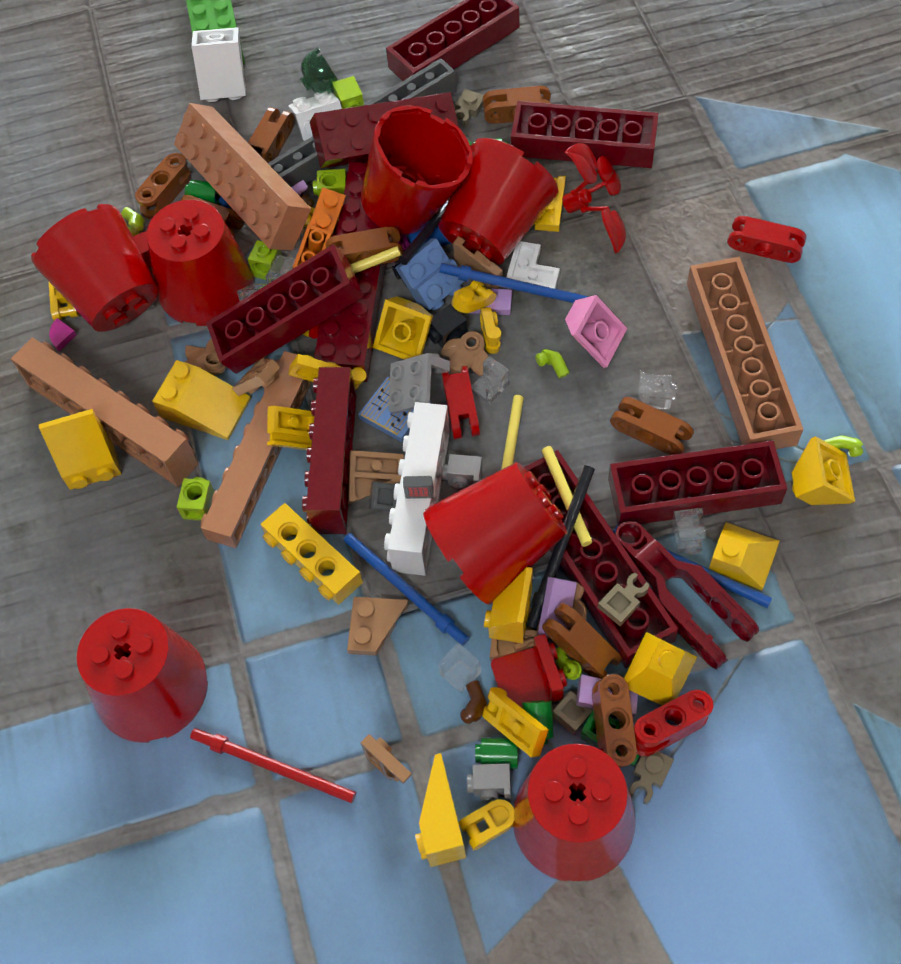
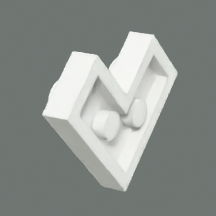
[506,241,560,289]

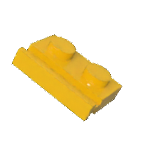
[267,405,314,450]

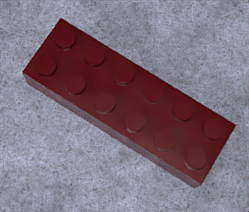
[386,0,520,81]
[309,92,459,169]
[511,101,659,168]
[206,244,364,374]
[302,367,357,534]
[608,441,787,526]

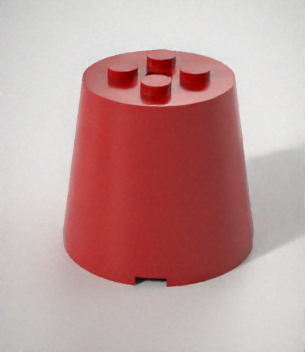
[361,106,473,234]
[439,138,558,265]
[147,200,254,326]
[31,204,159,332]
[423,462,567,605]
[77,608,208,743]
[513,744,636,882]

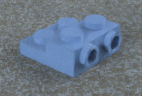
[395,238,464,310]

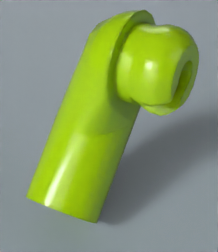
[121,207,145,236]
[535,349,570,379]
[823,435,864,457]
[554,647,582,680]

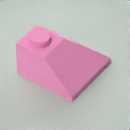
[565,295,627,368]

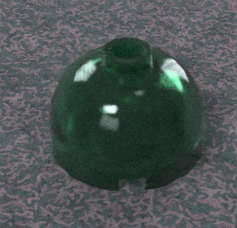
[300,47,338,94]

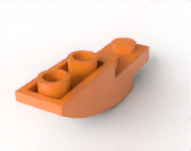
[292,187,346,269]

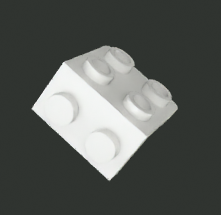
[289,90,342,141]

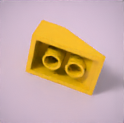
[152,360,251,440]
[39,409,122,490]
[415,753,466,867]

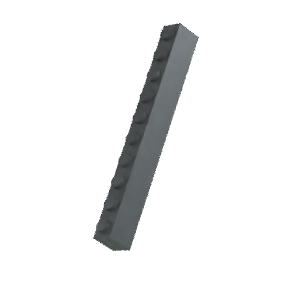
[268,58,456,187]

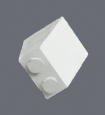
[192,28,246,102]

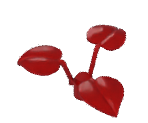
[562,143,626,254]

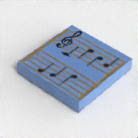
[358,377,431,442]

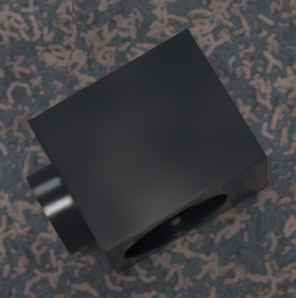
[428,304,468,348]

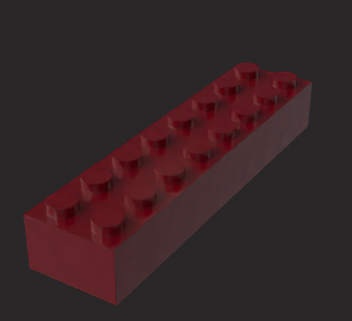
[524,450,678,669]

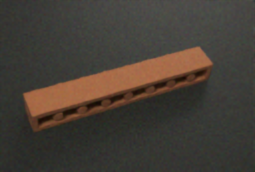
[200,351,312,548]

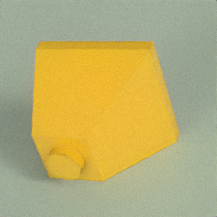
[373,296,433,360]
[792,436,855,505]
[709,522,780,591]
[484,567,533,643]
[624,632,697,706]

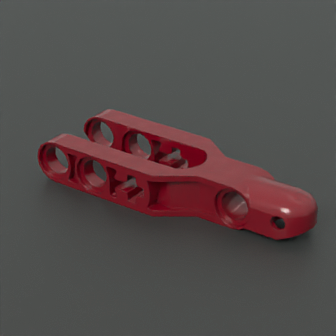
[615,521,759,670]

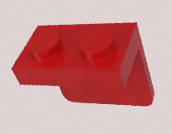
[491,634,567,708]

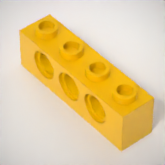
[260,503,363,605]

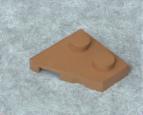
[232,358,280,396]
[361,734,412,784]

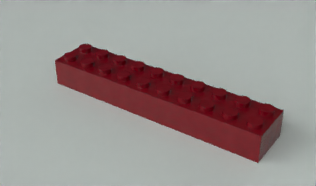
[314,162,391,382]

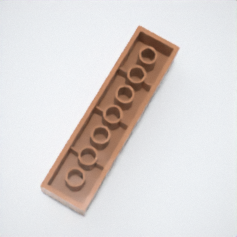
[174,103,312,251]
[687,257,804,449]
[11,337,199,487]

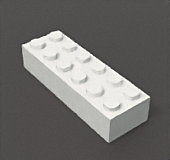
[384,402,450,576]

